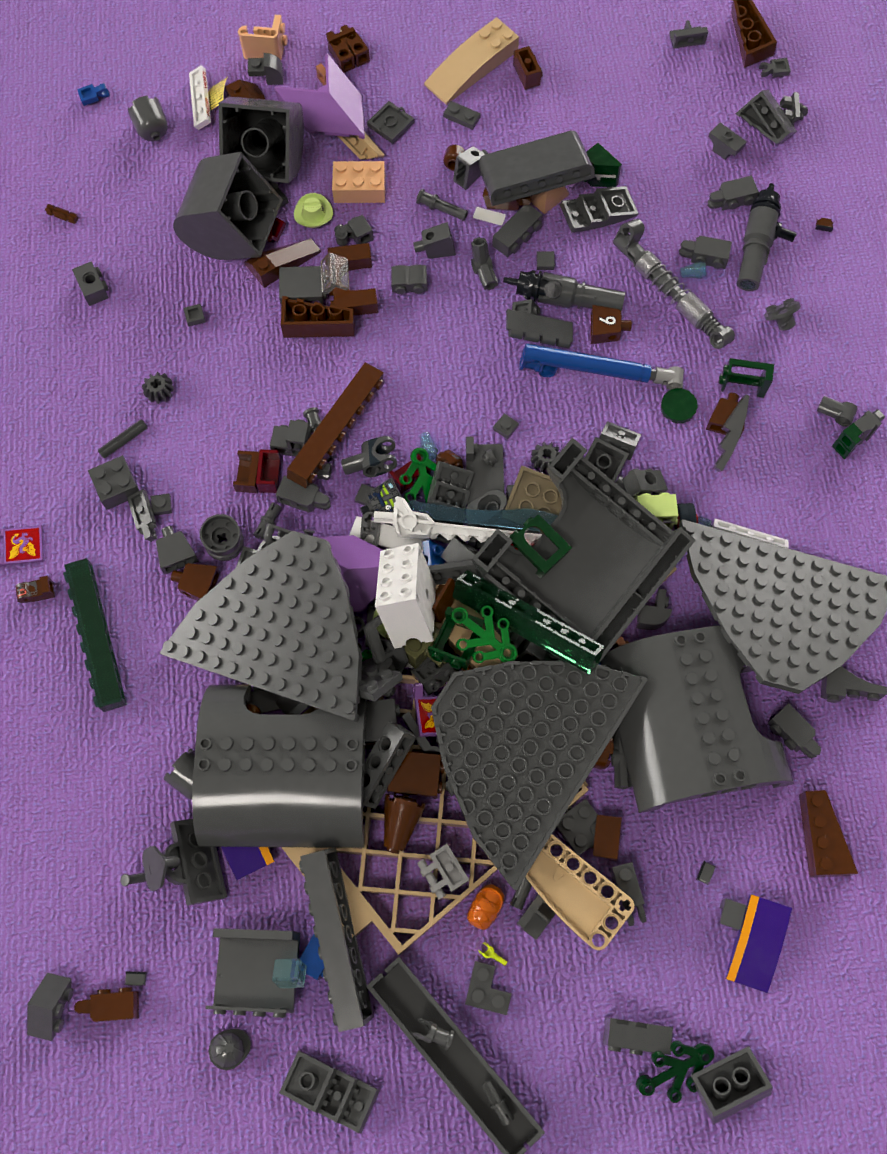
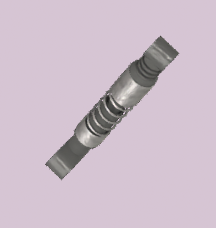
[613,218,735,349]

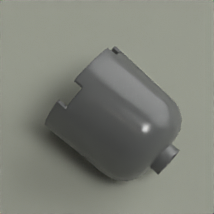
[127,96,168,141]
[163,748,195,800]

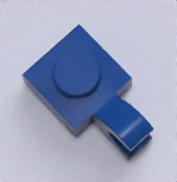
[77,83,110,106]

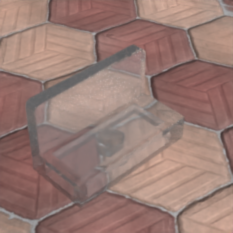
[320,253,349,294]

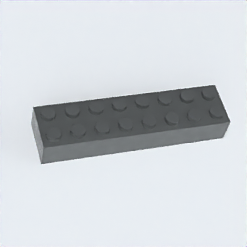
[299,847,374,1032]

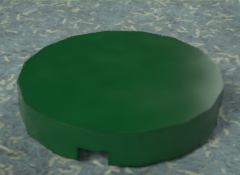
[660,388,698,423]

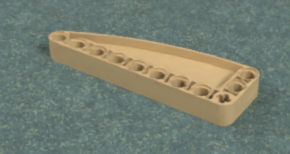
[525,834,635,950]

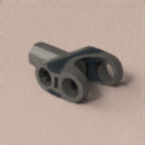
[341,436,397,478]

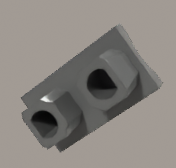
[780,92,808,126]

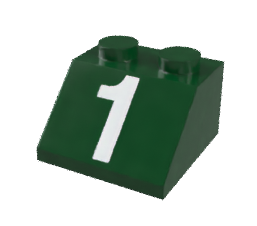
[584,143,622,187]

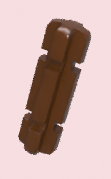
[45,204,78,224]

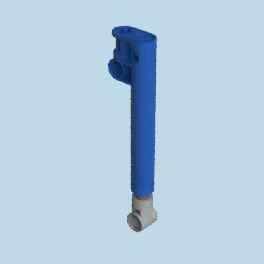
[519,343,684,390]

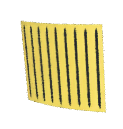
[208,77,228,111]

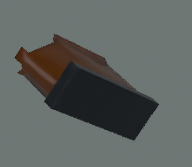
[815,217,834,232]

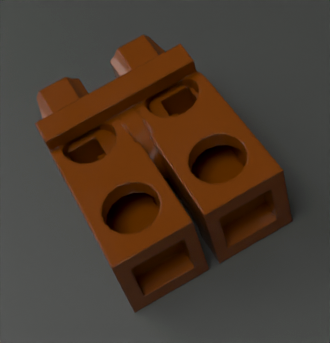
[326,25,370,73]

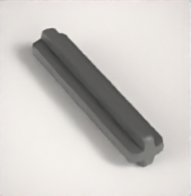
[98,420,147,458]

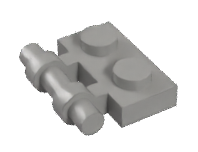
[417,844,469,900]

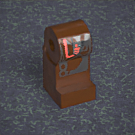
[15,576,55,603]

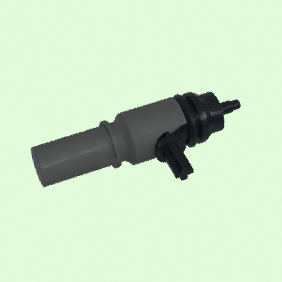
[737,183,796,291]
[503,270,625,311]

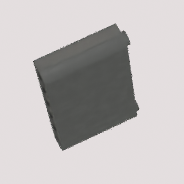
[478,130,595,206]

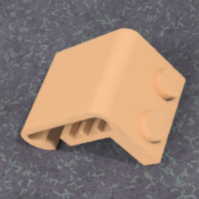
[238,15,287,60]

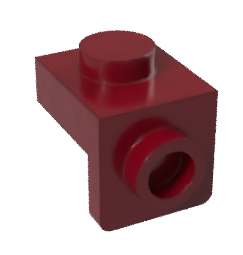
[267,218,287,242]

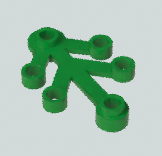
[399,448,437,513]
[450,606,518,663]

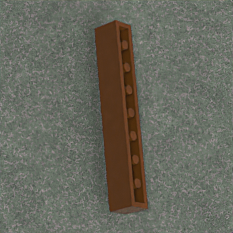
[287,362,384,488]

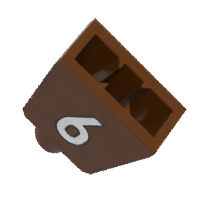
[591,305,632,344]

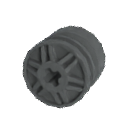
[200,514,244,561]

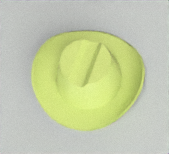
[294,193,333,228]

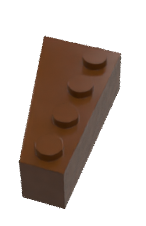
[731,0,777,68]
[281,296,355,338]
[799,790,858,878]

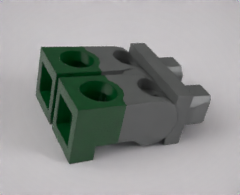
[832,409,885,460]

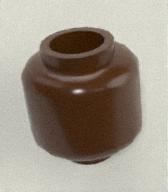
[443,145,466,171]
[436,450,463,468]

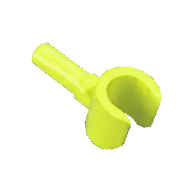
[478,942,508,966]

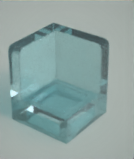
[272,959,307,988]

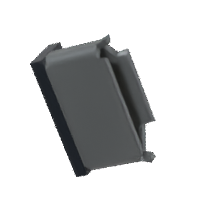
[696,861,715,885]
[124,972,147,986]

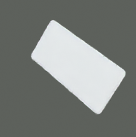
[473,207,506,226]

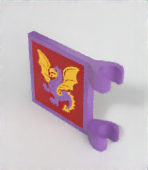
[0,525,44,567]
[412,682,447,737]

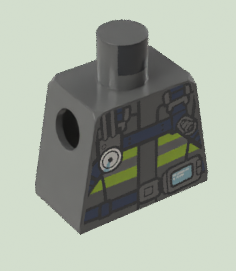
[360,478,402,515]

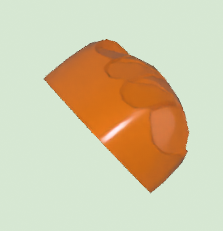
[467,884,505,930]

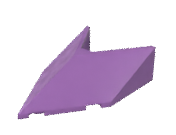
[274,53,365,139]
[318,535,383,613]

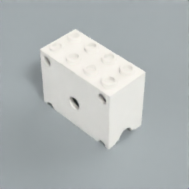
[375,543,436,649]

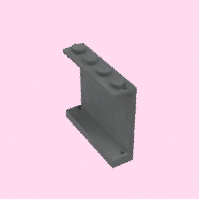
[206,928,300,1018]

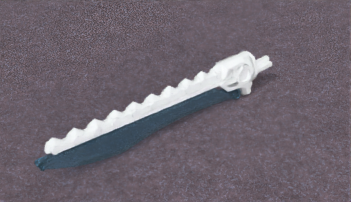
[374,496,558,546]

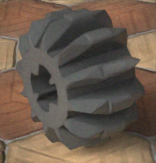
[142,372,174,404]
[531,442,560,473]

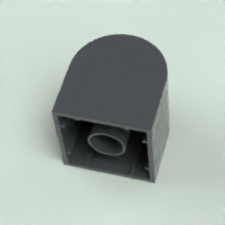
[219,96,304,183]
[173,152,283,260]

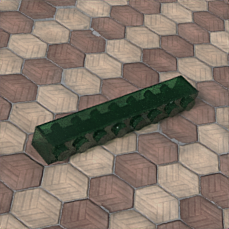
[63,558,127,712]
[452,570,605,674]

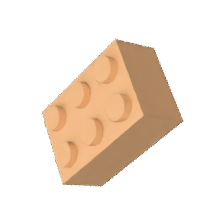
[332,161,385,203]

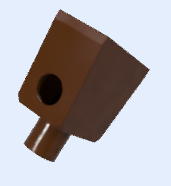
[706,393,745,439]
[171,563,220,601]

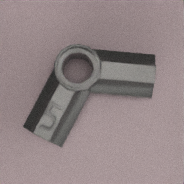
[471,237,498,290]

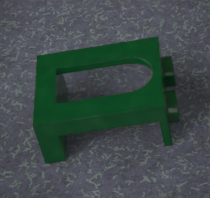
[718,358,774,398]
[509,514,572,579]
[428,607,485,670]

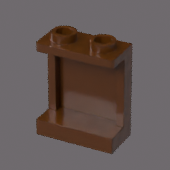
[387,752,444,799]

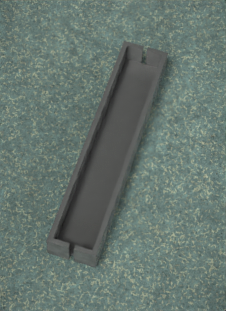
[366,957,545,1154]

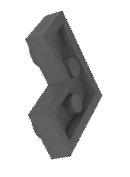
[465,961,512,1015]

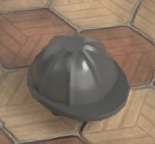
[208,1029,251,1071]

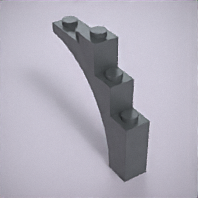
[820,666,887,703]

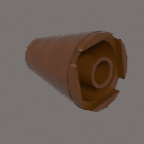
[384,793,426,854]

